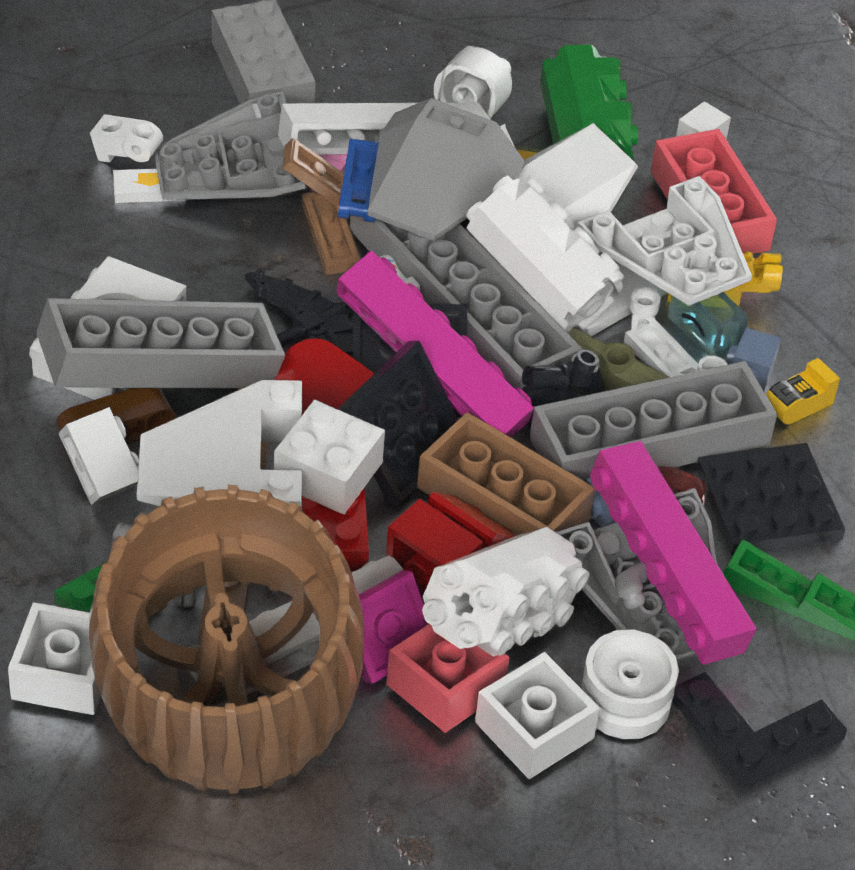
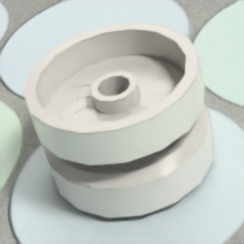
[581,629,679,739]

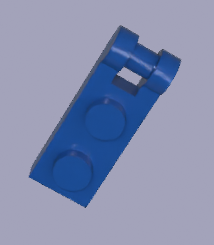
[338,139,379,223]

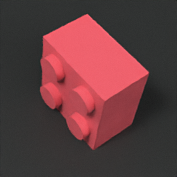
[386,624,509,733]

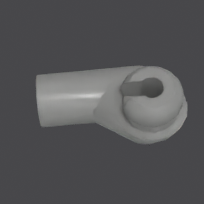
[615,561,648,609]

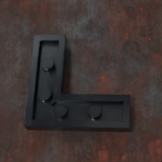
[672,672,847,789]

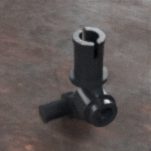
[522,349,606,396]

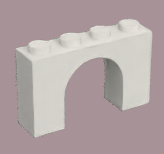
[29,256,186,400]

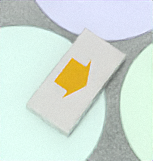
[113,169,186,203]

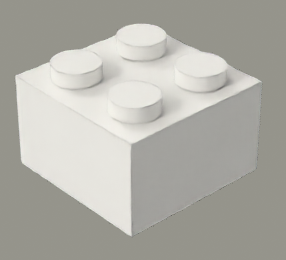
[274,400,385,514]
[8,602,101,715]
[475,652,600,779]

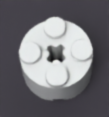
[434,46,512,119]

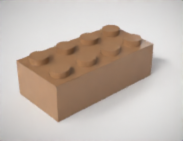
[417,412,595,536]

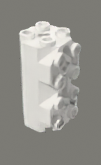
[466,175,625,333]
[422,527,589,657]

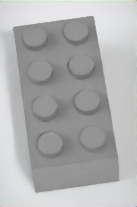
[211,0,316,104]

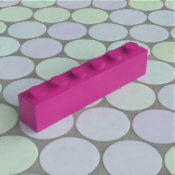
[337,250,534,438]
[589,441,757,665]

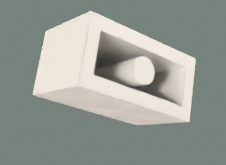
[58,407,139,505]

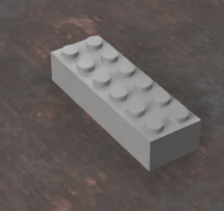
[36,298,285,388]
[530,361,777,482]

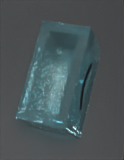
[667,292,749,358]

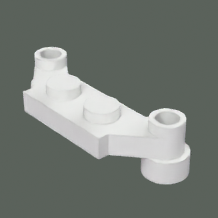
[624,287,728,377]

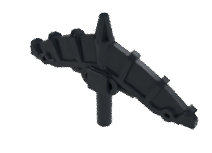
[245,269,353,358]

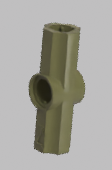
[568,328,669,391]

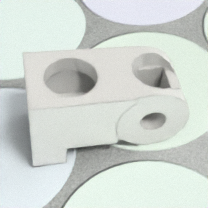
[90,114,163,162]

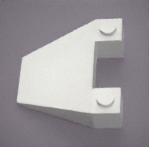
[137,380,302,506]

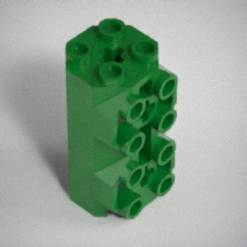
[540,44,638,161]

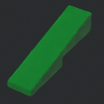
[722,539,855,641]

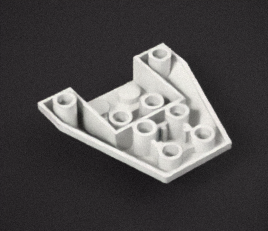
[516,123,638,231]
[578,176,752,305]

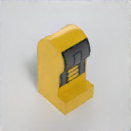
[766,358,840,425]

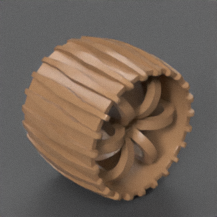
[89,484,365,794]

